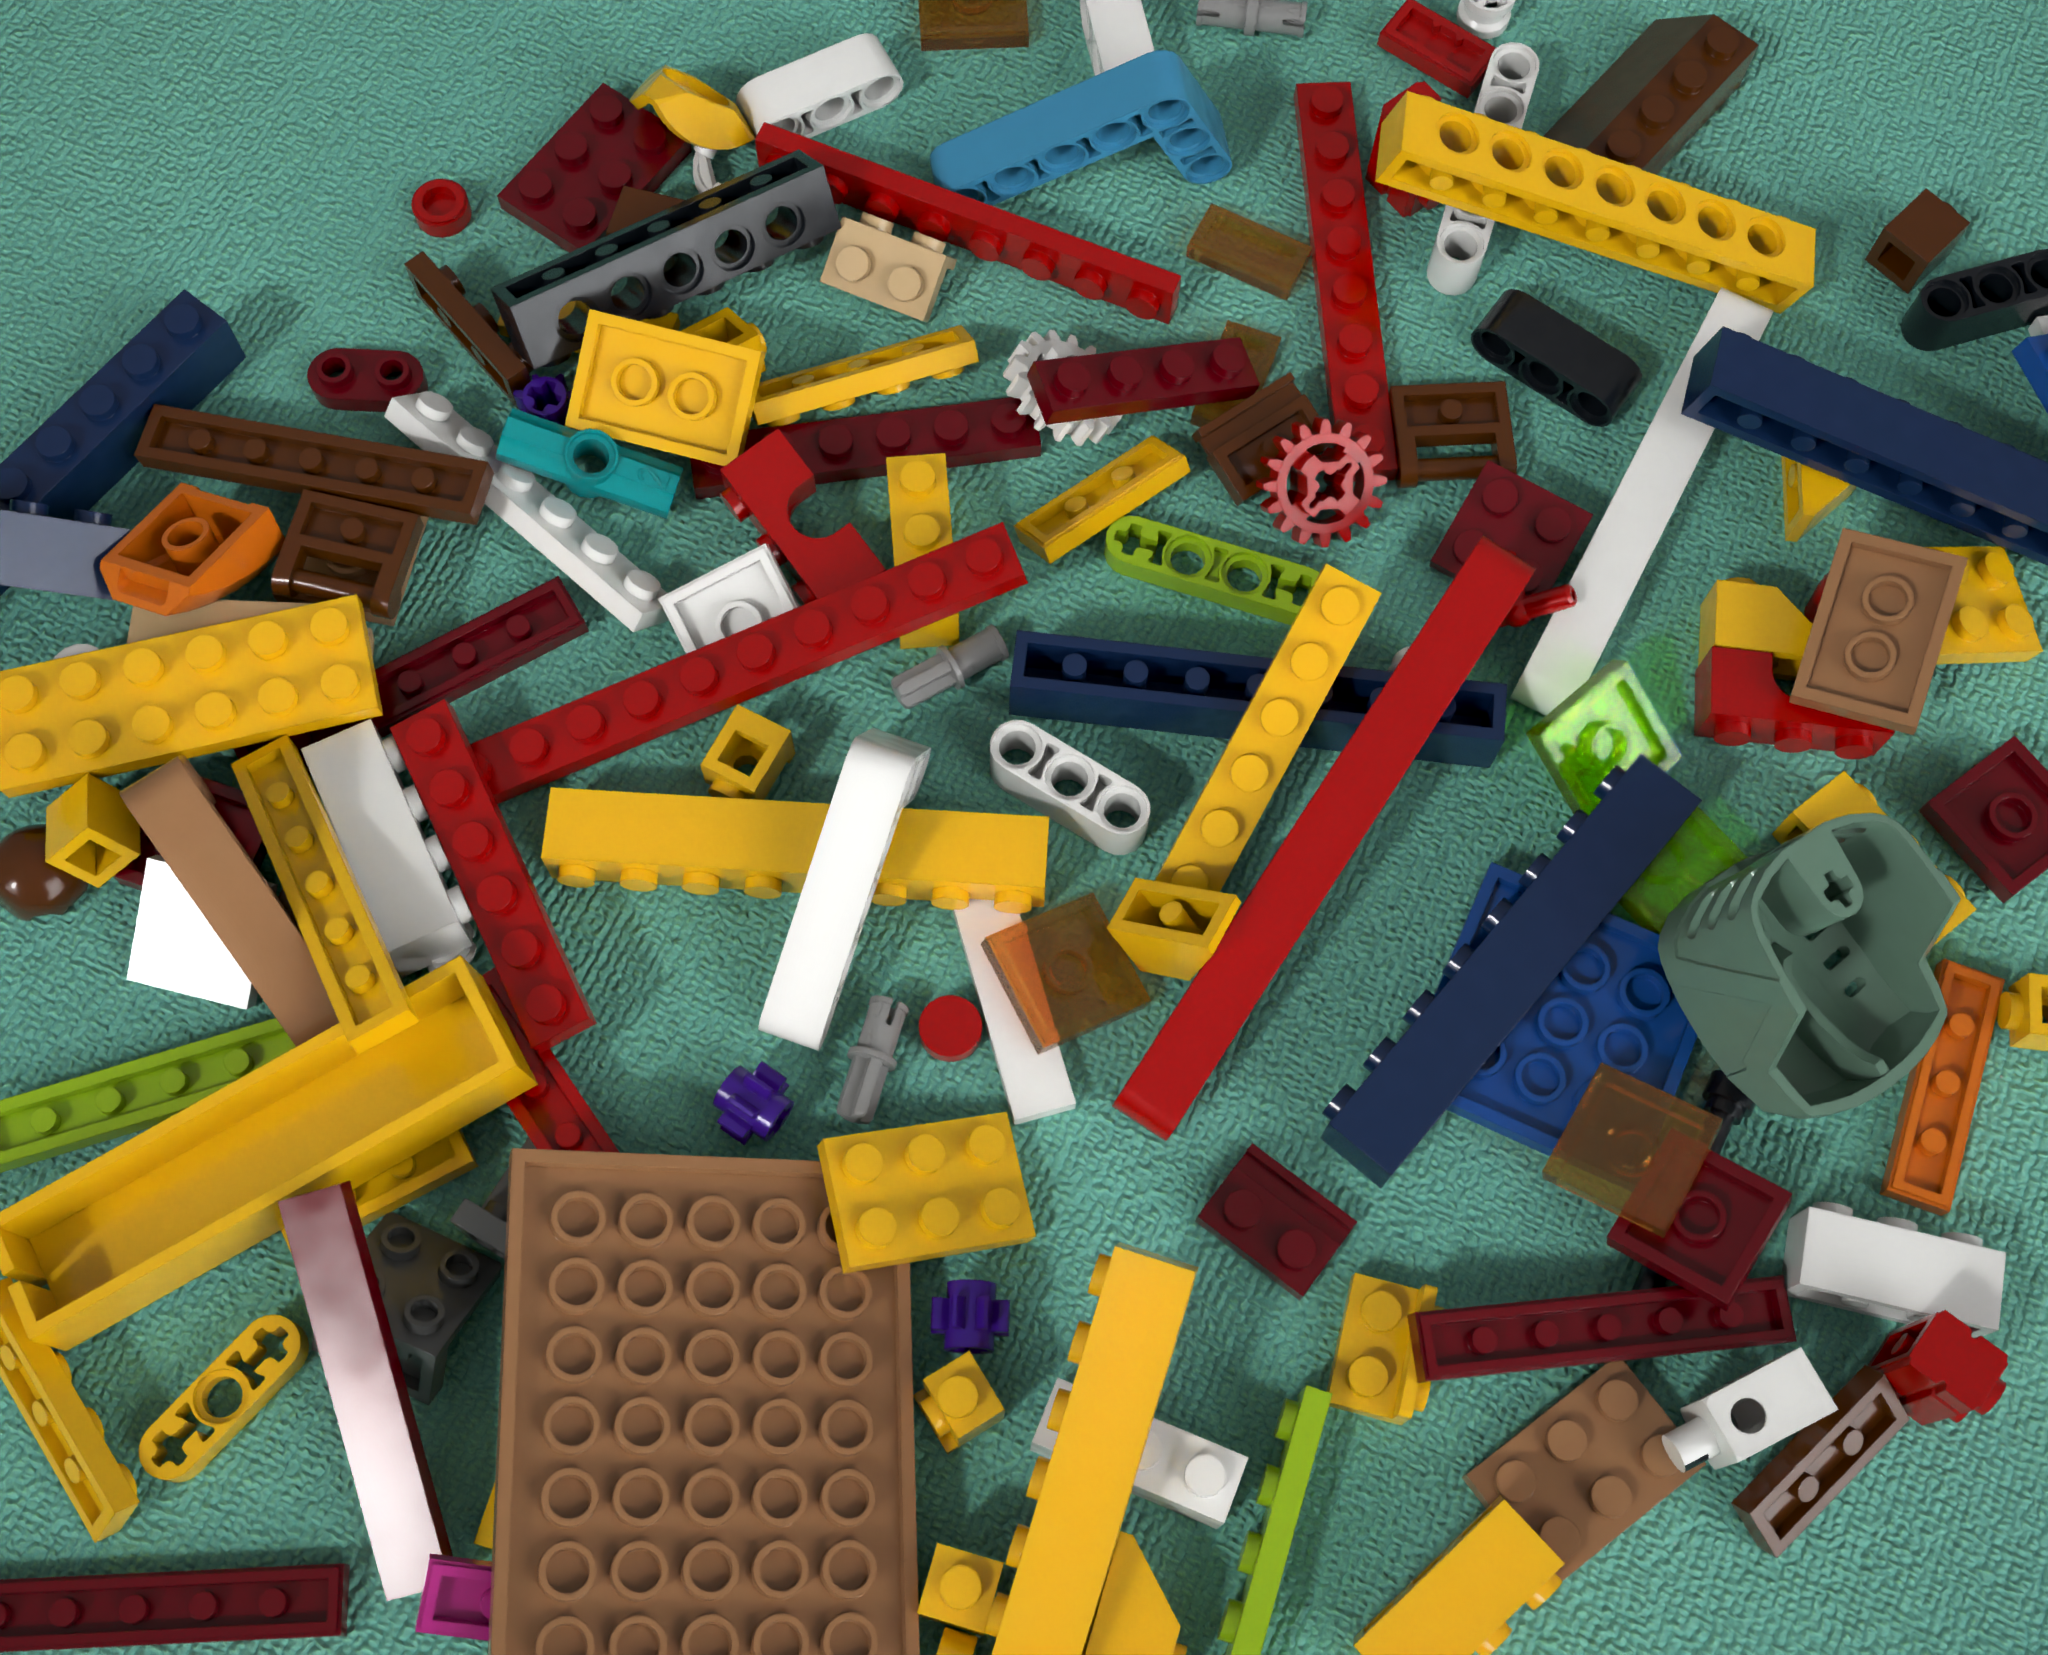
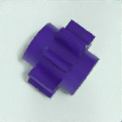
[513,373,580,431]
[713,1061,794,1146]
[930,1279,1010,1354]

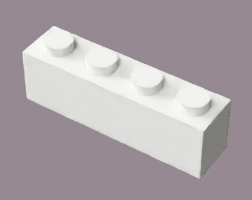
[301,719,474,978]

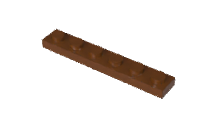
[134,404,494,525]

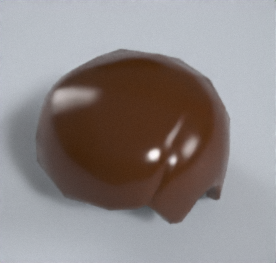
[0,824,89,921]

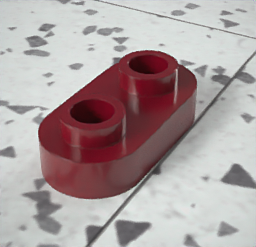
[307,348,428,412]

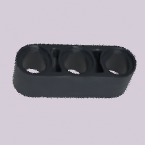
[1900,249,2048,351]
[1471,289,1642,427]

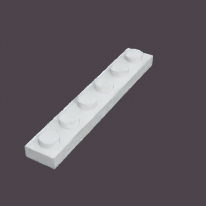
[384,391,669,632]

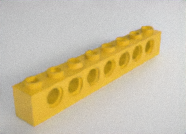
[1375,91,1816,314]

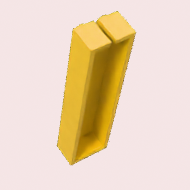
[0,955,538,1351]

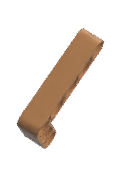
[119,755,339,1047]

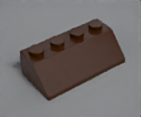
[1543,14,1759,175]

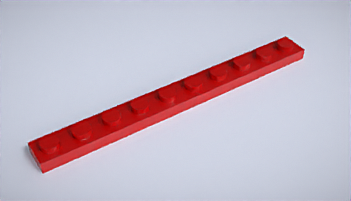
[470,522,1028,804]

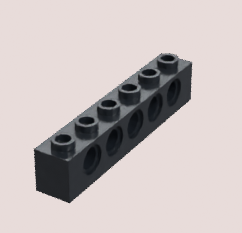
[490,149,841,370]

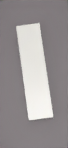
[952,899,1076,1125]

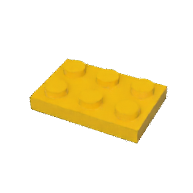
[565,309,766,466]
[1925,546,2043,665]
[817,1112,1036,1274]

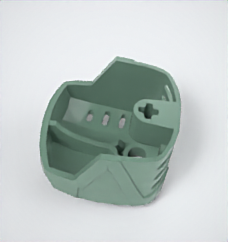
[1658,813,1961,1119]

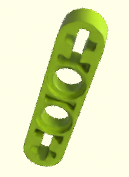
[1104,516,1319,625]

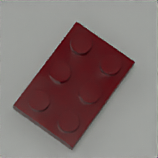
[497,83,692,252]

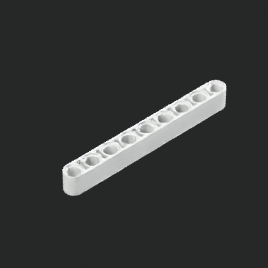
[1510,287,1773,725]

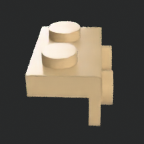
[820,212,957,322]

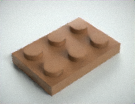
[1789,528,1968,735]
[1462,1361,1706,1581]

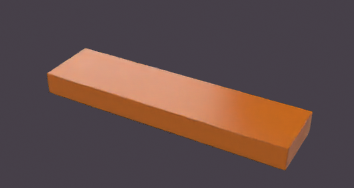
[1879,959,2005,1216]

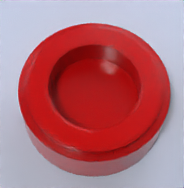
[411,179,472,238]
[919,995,982,1062]

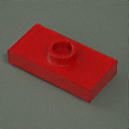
[1377,0,1496,98]

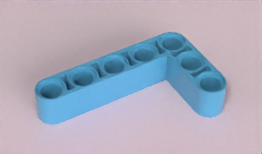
[929,50,1232,206]

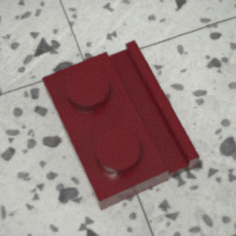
[1195,1143,1357,1301]

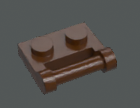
[1389,381,1517,488]
[271,489,424,620]

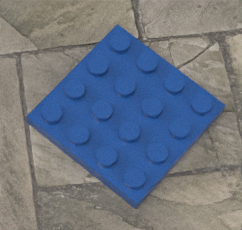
[1434,862,1697,1194]

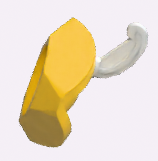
[629,65,756,194]

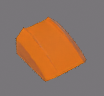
[100,482,285,616]

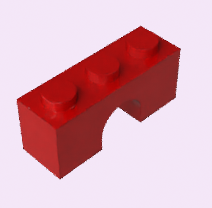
[719,428,886,605]
[1694,646,1895,760]

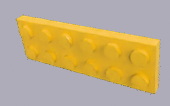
[0,594,383,798]

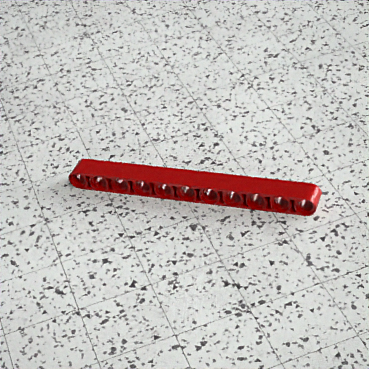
[1112,535,1536,1142]

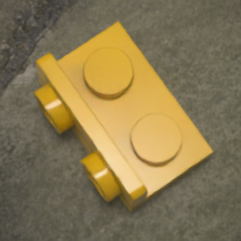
[1326,1273,1444,1425]

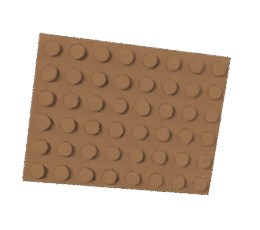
[488,1148,920,1655]

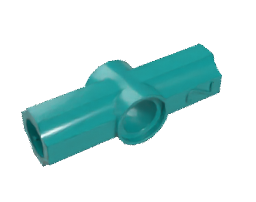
[496,408,683,519]

